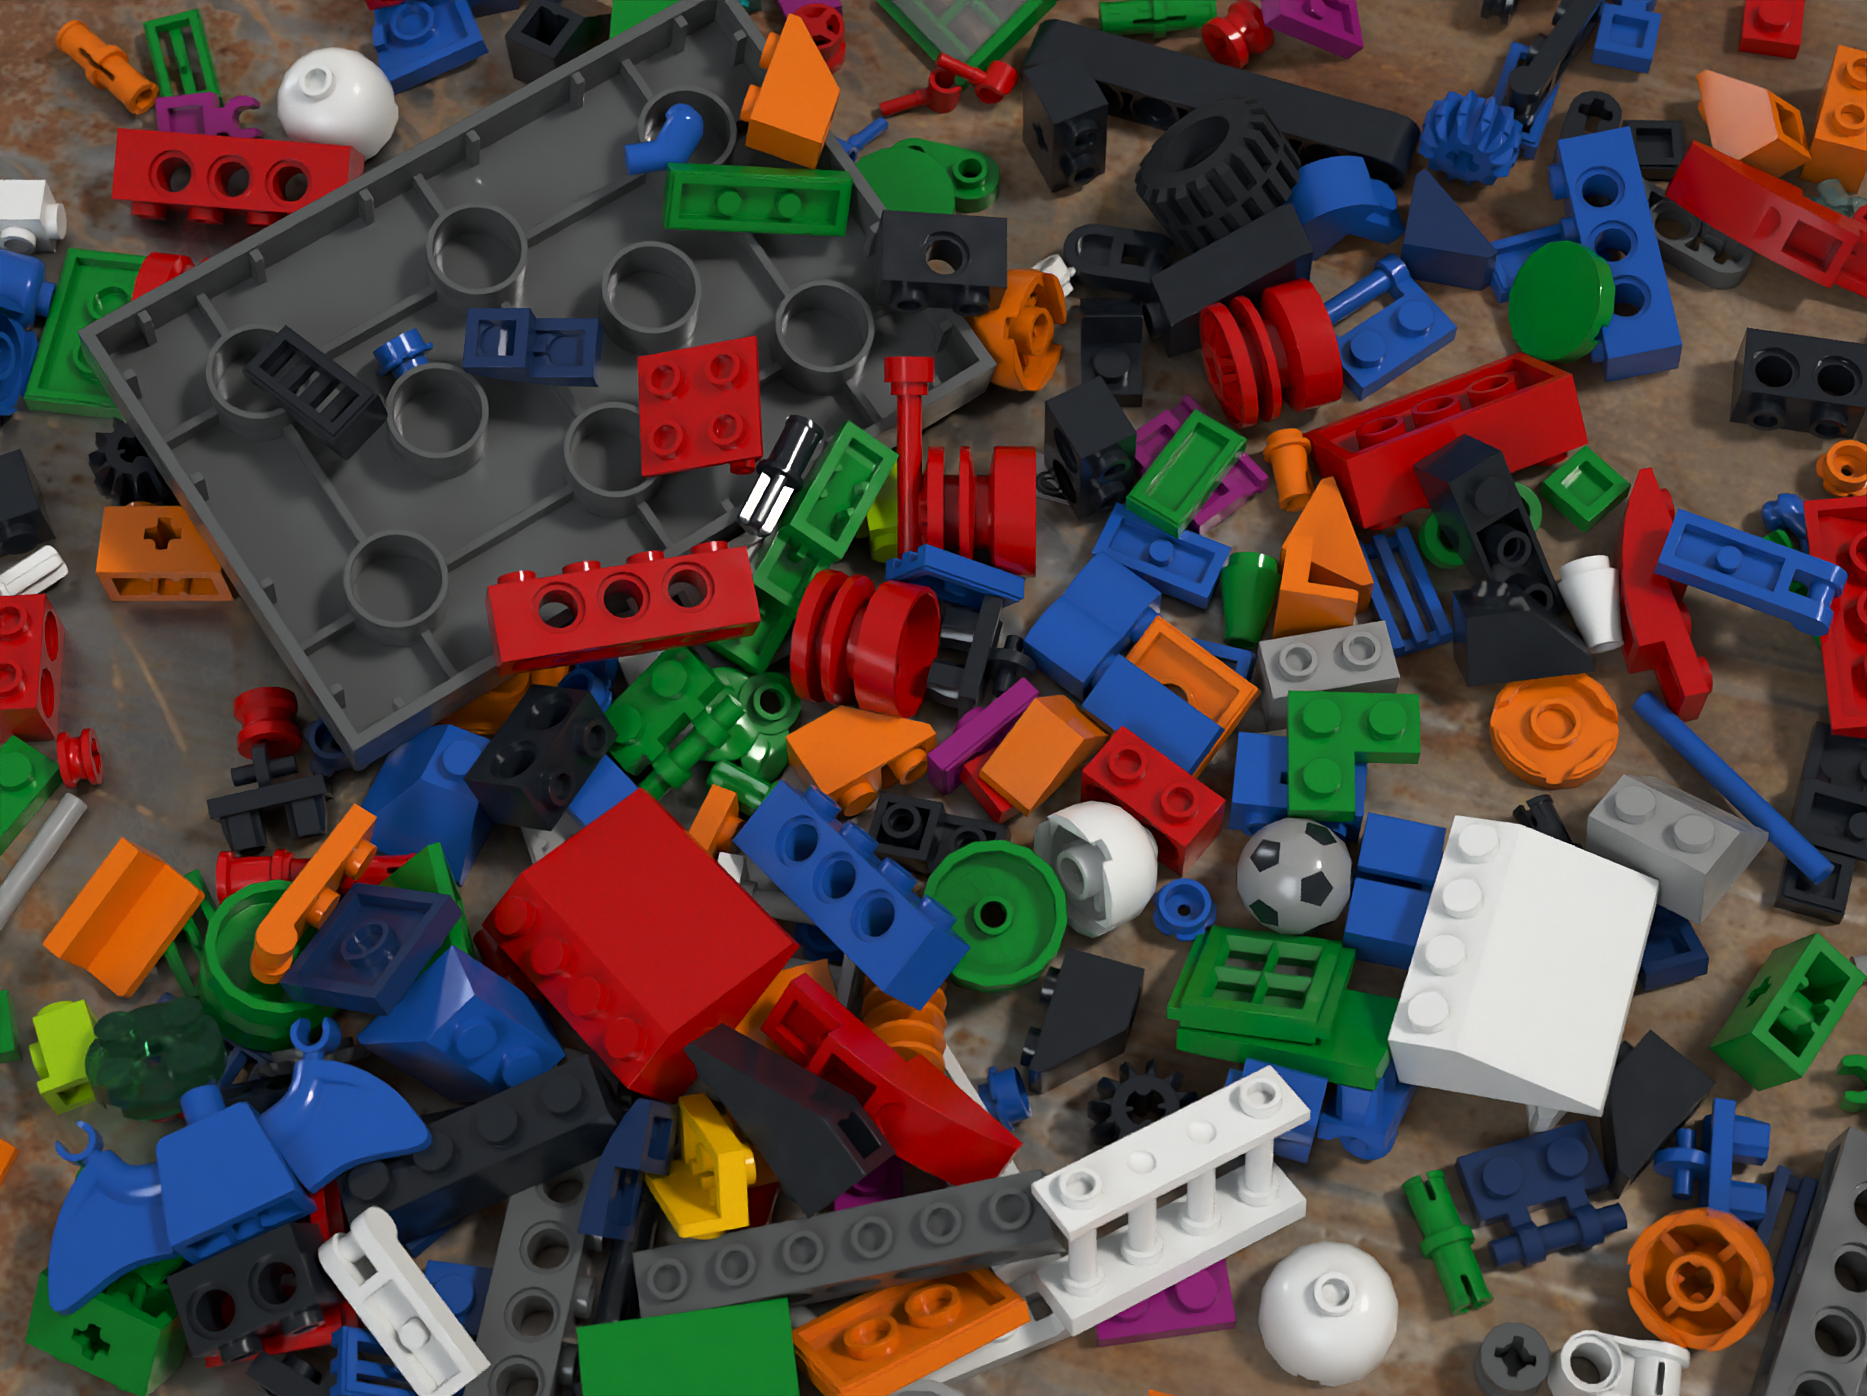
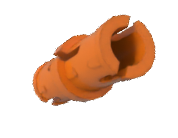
[55,20,159,115]

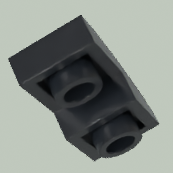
[868,791,1012,877]

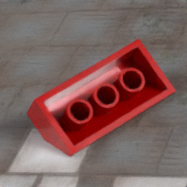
[1303,352,1588,530]

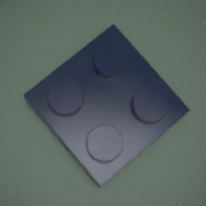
[279,882,463,1016]

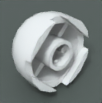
[277,47,398,161]
[1034,801,1158,938]
[1258,1241,1399,1387]

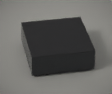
[1621,120,1684,181]
[1774,846,1856,925]

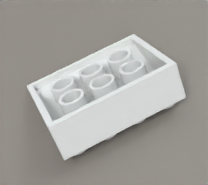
[1388,815,1660,1117]

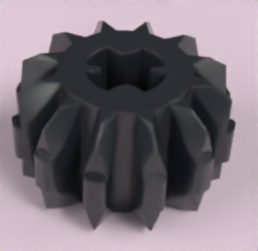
[88,416,174,506]
[1087,1058,1200,1146]

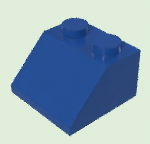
[357,945,566,1102]

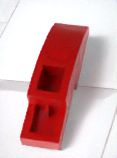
[1664,140,1867,298]
[1613,467,1713,722]
[760,972,1023,1186]

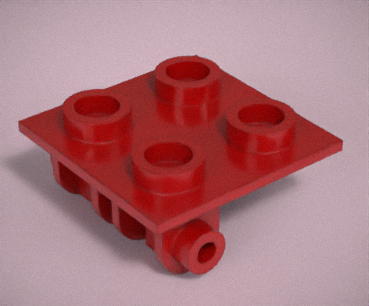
[637,335,763,478]

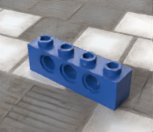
[1547,126,1682,382]
[732,779,971,1011]

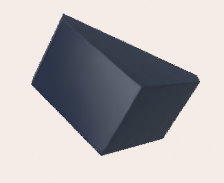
[1400,169,1498,291]

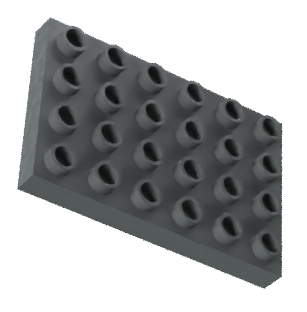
[77,0,997,771]

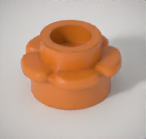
[1816,440,1867,498]

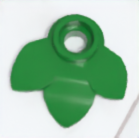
[700,667,801,783]

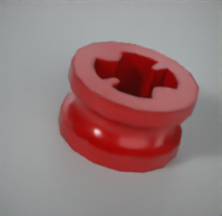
[56,728,103,789]

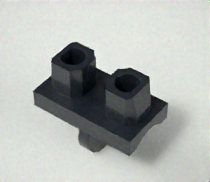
[926,595,1037,721]
[206,742,334,854]

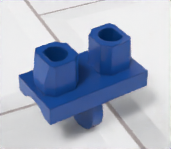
[1317,1058,1418,1160]
[1654,1098,1770,1228]

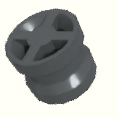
[1473,1322,1551,1396]

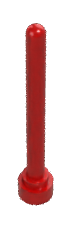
[884,356,935,560]

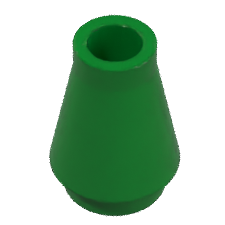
[1221,552,1282,650]

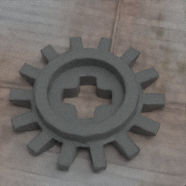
[253,1036,372,1078]

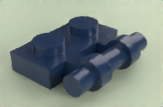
[1454,1120,1628,1268]

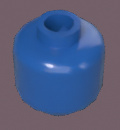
[0,248,57,331]

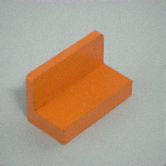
[1272,533,1359,639]
[42,837,205,999]

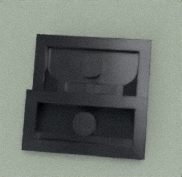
[1790,721,1867,862]

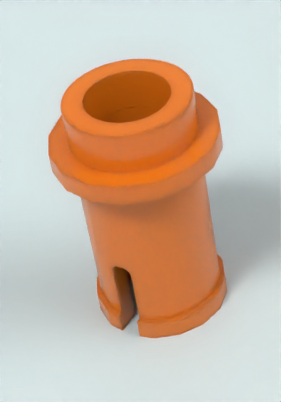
[1263,428,1315,512]

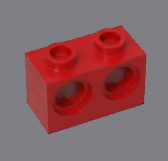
[0,594,65,744]
[1080,725,1226,878]

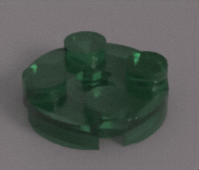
[85,996,227,1121]

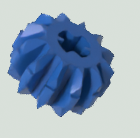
[1419,90,1523,187]

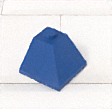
[361,724,495,888]

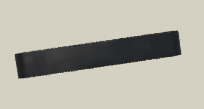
[1019,19,1421,191]

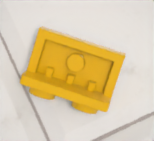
[644,1092,756,1240]

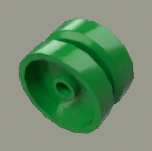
[922,840,1068,995]
[197,879,340,1053]

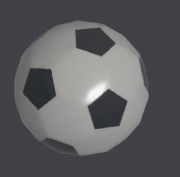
[1236,818,1355,935]

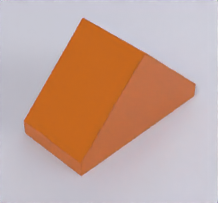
[1278,476,1374,615]
[979,694,1111,817]

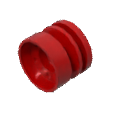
[1199,278,1343,431]
[918,446,1036,578]
[790,569,940,719]

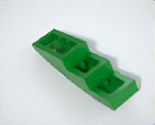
[705,420,899,675]

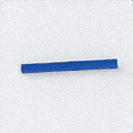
[1633,691,1835,885]

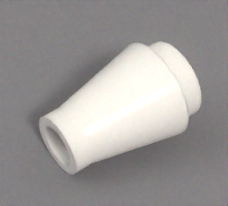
[1557,555,1624,654]

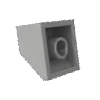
[1585,774,1769,925]

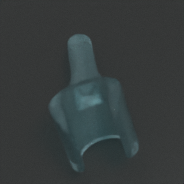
[1810,179,1867,217]

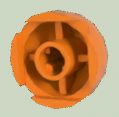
[963,268,1066,391]
[1627,1207,1775,1352]

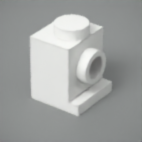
[0,180,67,255]

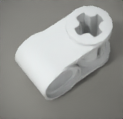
[1547,1331,1691,1396]

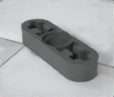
[1591,178,1753,290]

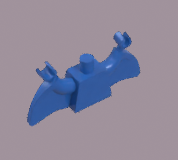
[48,1016,432,1315]

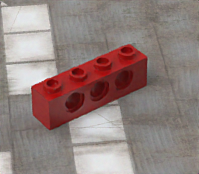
[111,128,365,228]
[485,541,761,677]

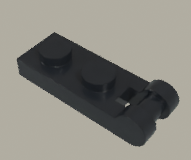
[1501,0,1606,129]

